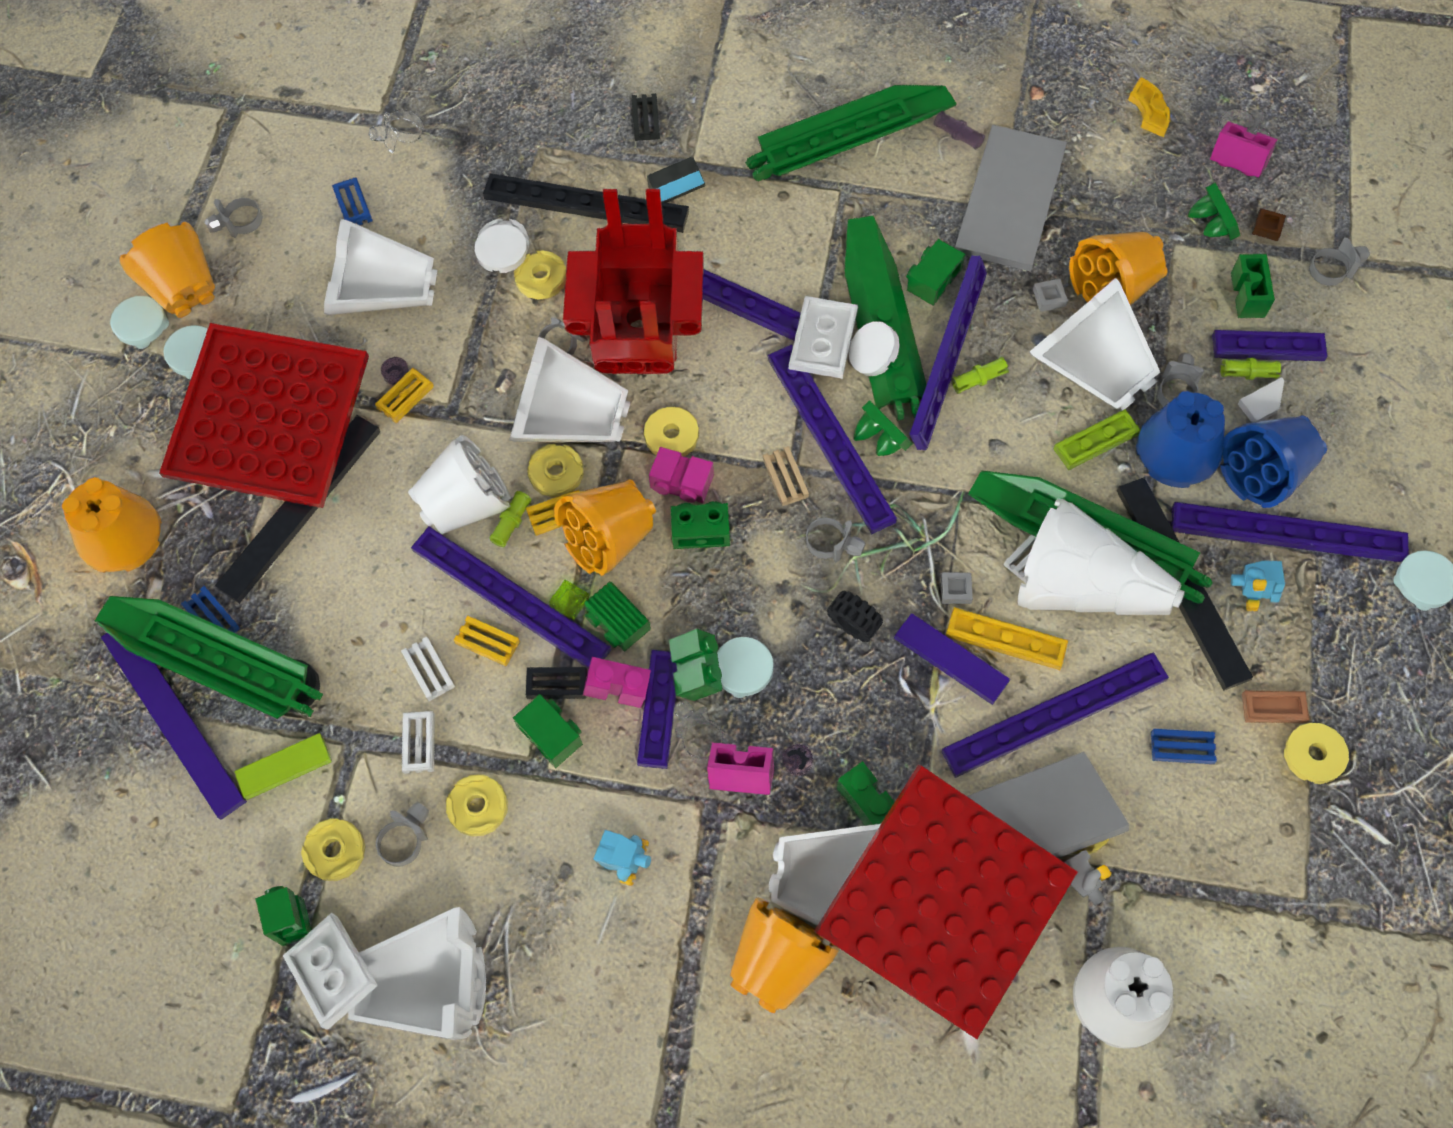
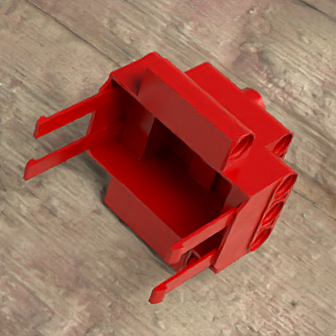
[563,189,704,374]

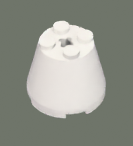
[408,435,511,534]
[1073,947,1174,1049]

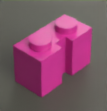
[1210,121,1278,178]
[648,447,714,504]
[583,657,651,708]
[707,743,774,795]

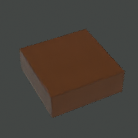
[1252,208,1286,241]

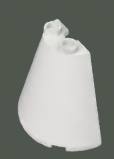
[324,219,437,315]
[1030,278,1160,410]
[509,337,630,442]
[769,824,881,925]
[348,907,486,1040]

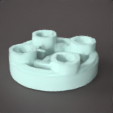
[110,296,169,349]
[163,325,208,379]
[1393,551,1453,611]
[717,637,773,698]

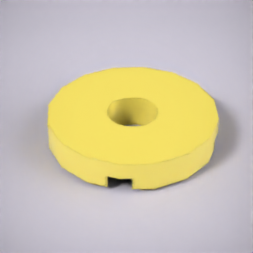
[514,250,566,300]
[644,407,699,457]
[528,444,584,497]
[1284,723,1349,784]
[446,775,508,837]
[301,818,365,881]

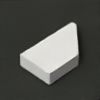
[1238,377,1284,422]

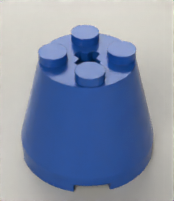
[1136,391,1225,488]
[1220,415,1327,508]

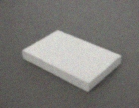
[789,296,858,379]
[283,913,378,1030]

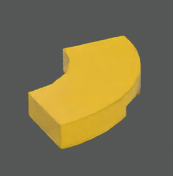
[1128,77,1170,138]

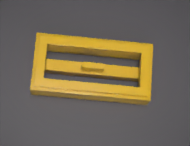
[375,368,434,423]
[526,490,580,536]
[453,615,520,666]

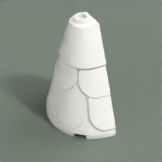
[1018,498,1185,615]

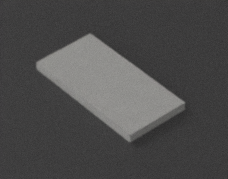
[955,125,1067,272]
[967,752,1129,858]

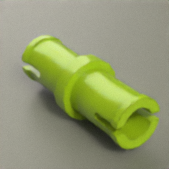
[951,357,1009,394]
[1220,358,1281,380]
[489,491,532,547]

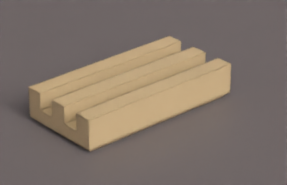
[763,446,809,506]

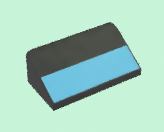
[647,157,705,203]

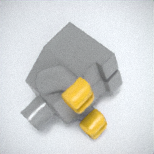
[1064,849,1112,906]

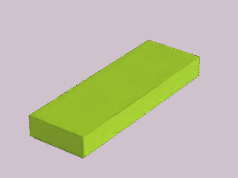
[1053,409,1141,471]
[234,733,332,800]

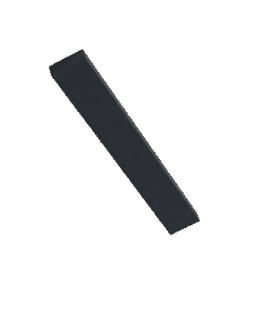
[483,173,689,233]
[215,415,380,604]
[1117,477,1253,691]

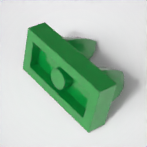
[1187,182,1241,241]
[854,400,913,456]

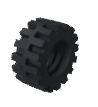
[827,590,883,642]

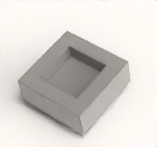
[1033,279,1068,312]
[941,572,973,604]

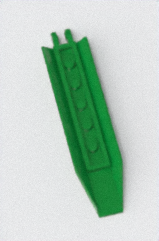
[745,85,957,182]
[844,215,927,421]
[968,470,1213,604]
[94,596,323,719]

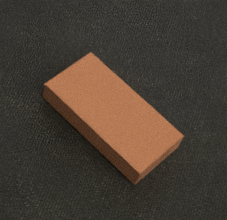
[1242,690,1309,723]

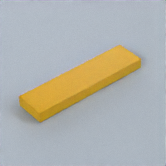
[945,607,1068,670]

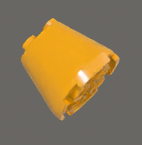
[120,221,215,318]
[1069,232,1168,306]
[62,477,162,573]
[554,479,656,576]
[730,897,840,1013]

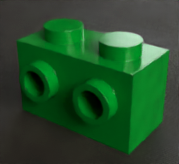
[671,501,730,549]

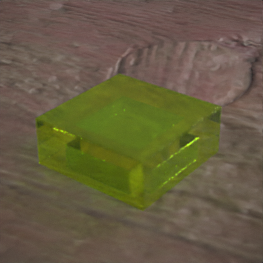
[549,580,590,620]

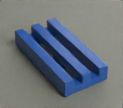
[332,177,373,226]
[181,586,241,633]
[1151,729,1217,764]

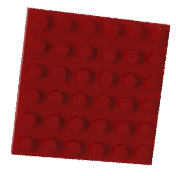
[159,323,369,508]
[814,765,1078,1039]

